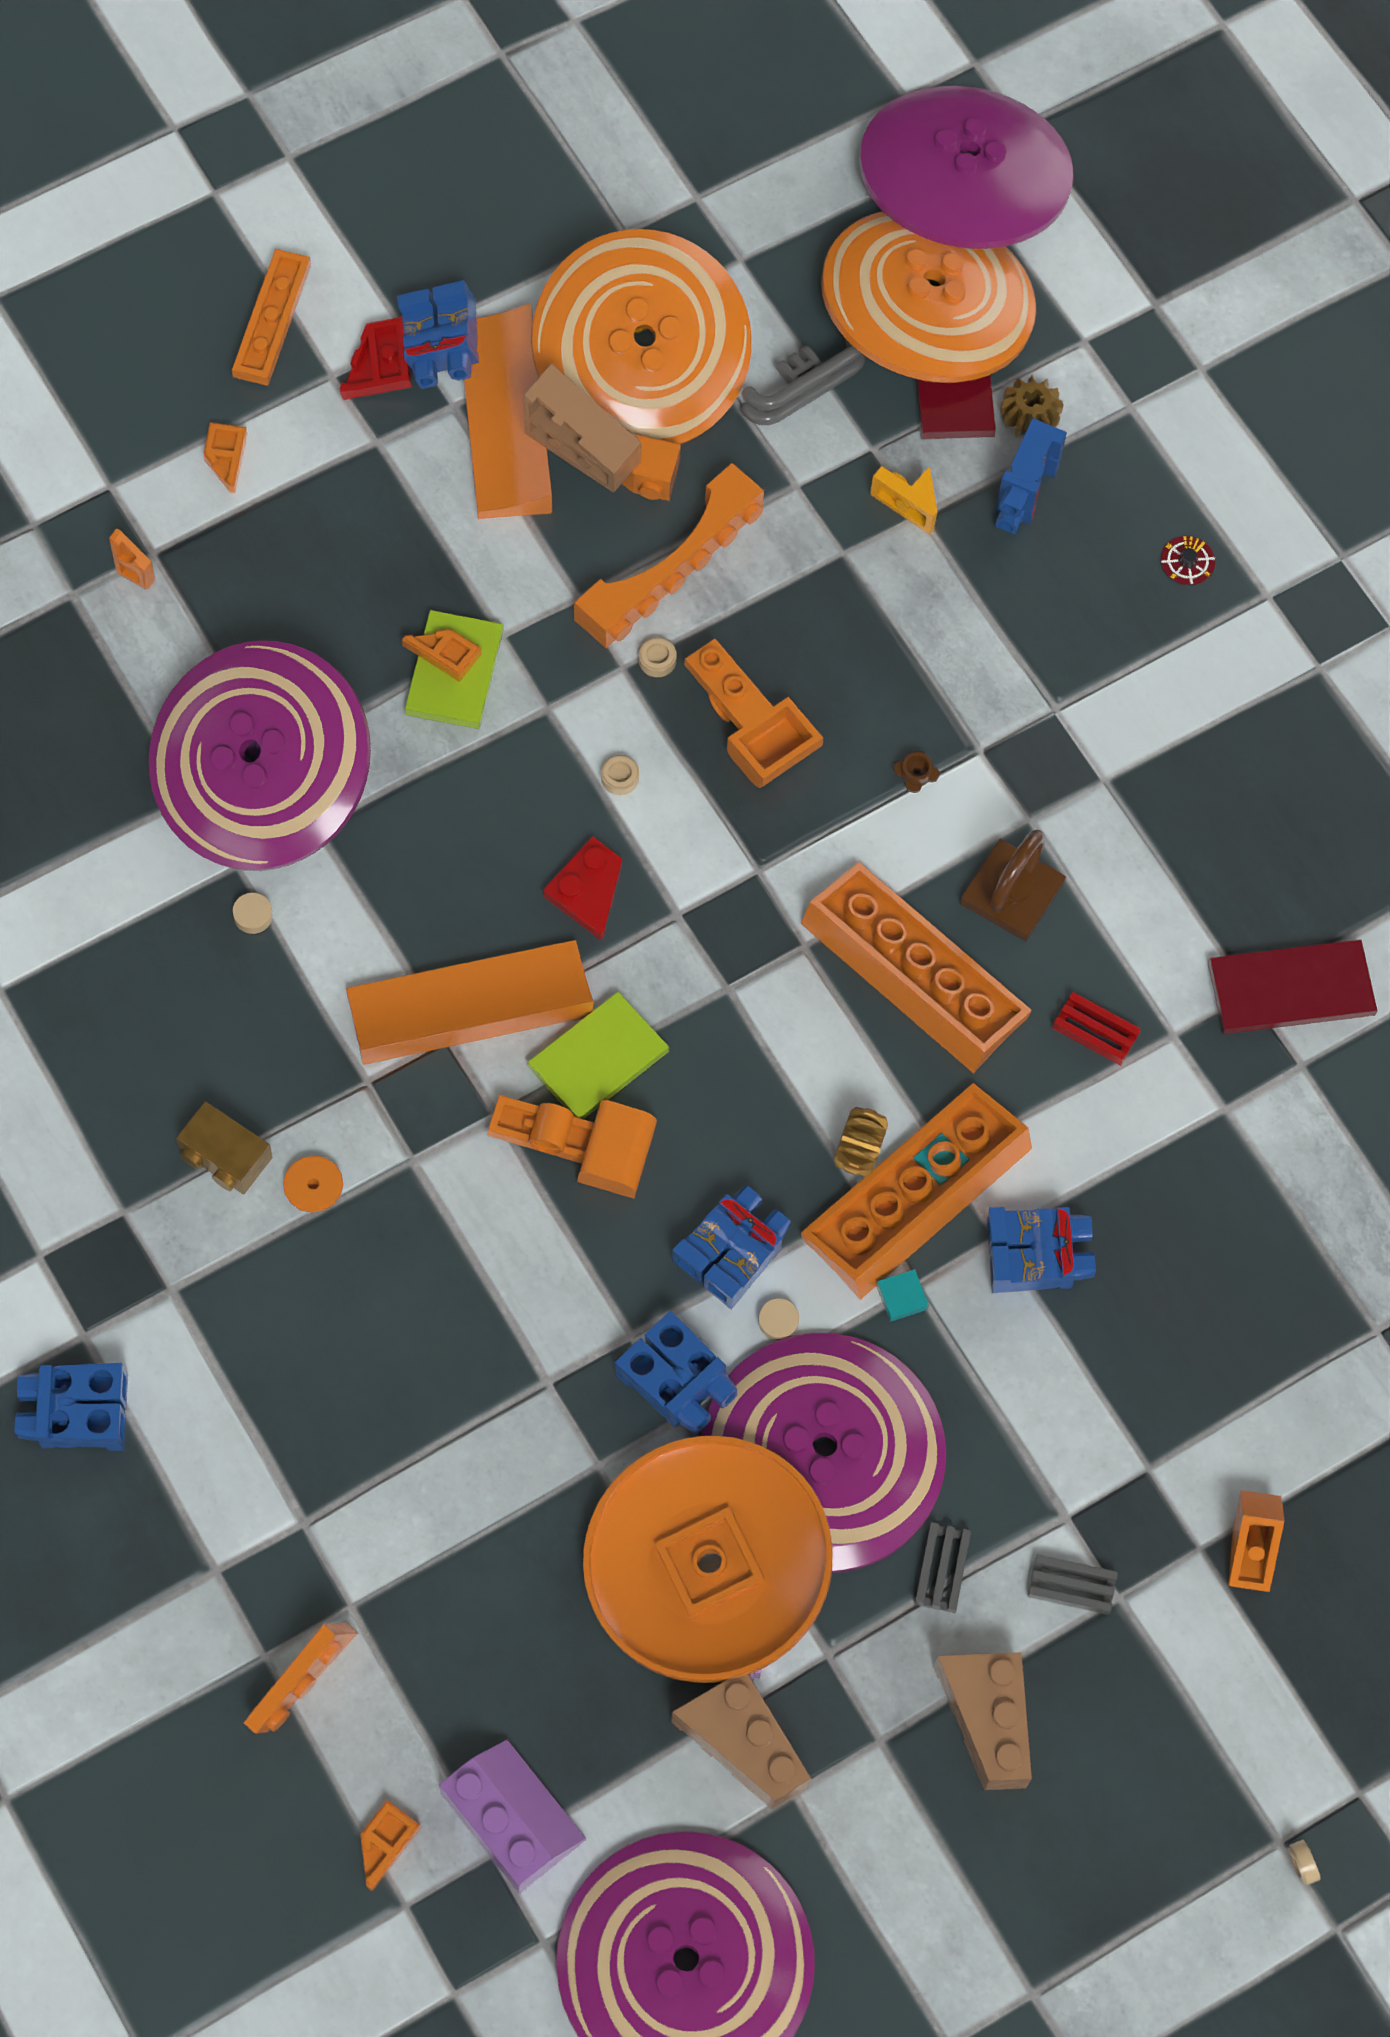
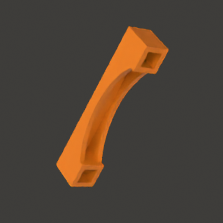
[574,463,764,648]

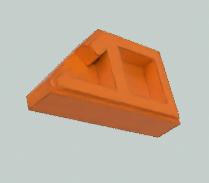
[203,422,247,493]
[109,528,155,589]
[402,629,482,682]
[360,1800,421,1891]

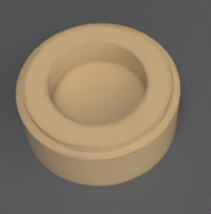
[639,638,677,677]
[601,755,639,795]
[233,893,273,934]
[758,1298,799,1341]
[1288,1840,1320,1886]

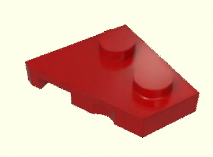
[340,317,412,400]
[543,836,622,940]

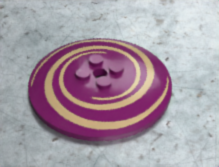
[149,641,371,871]
[702,1333,946,1573]
[557,1832,815,2037]

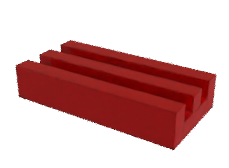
[1052,992,1141,1066]

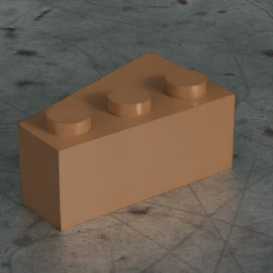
[524,364,641,493]
[933,1652,1032,1790]
[671,1674,811,1810]

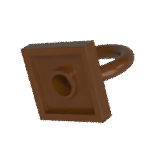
[960,830,1066,942]

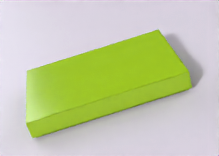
[405,610,504,730]
[528,992,669,1120]

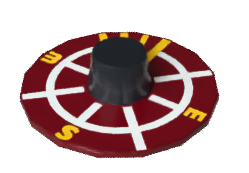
[1160,536,1216,586]

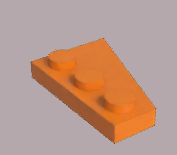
[243,1622,358,1734]

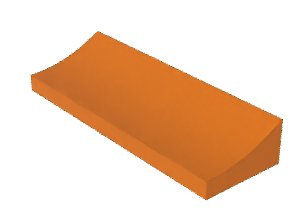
[464,303,552,519]
[800,862,1032,1074]
[346,940,594,1065]
[801,1083,1032,1300]

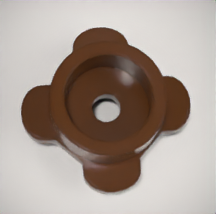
[894,751,939,793]

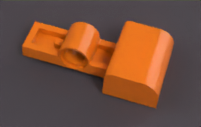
[685,639,824,788]
[487,1095,657,1199]

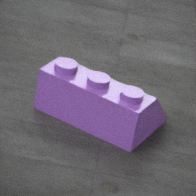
[439,1740,586,1894]

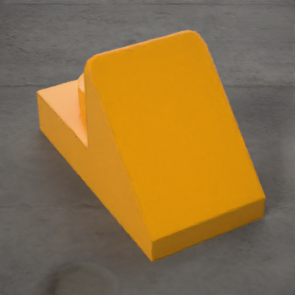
[870,466,937,535]

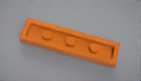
[232,249,311,386]

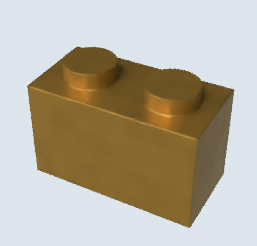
[176,1101,273,1195]

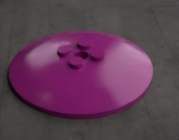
[859,86,1073,249]

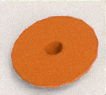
[283,1156,343,1213]

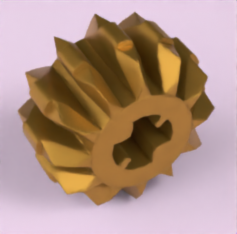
[1000,375,1063,437]
[834,1107,888,1177]

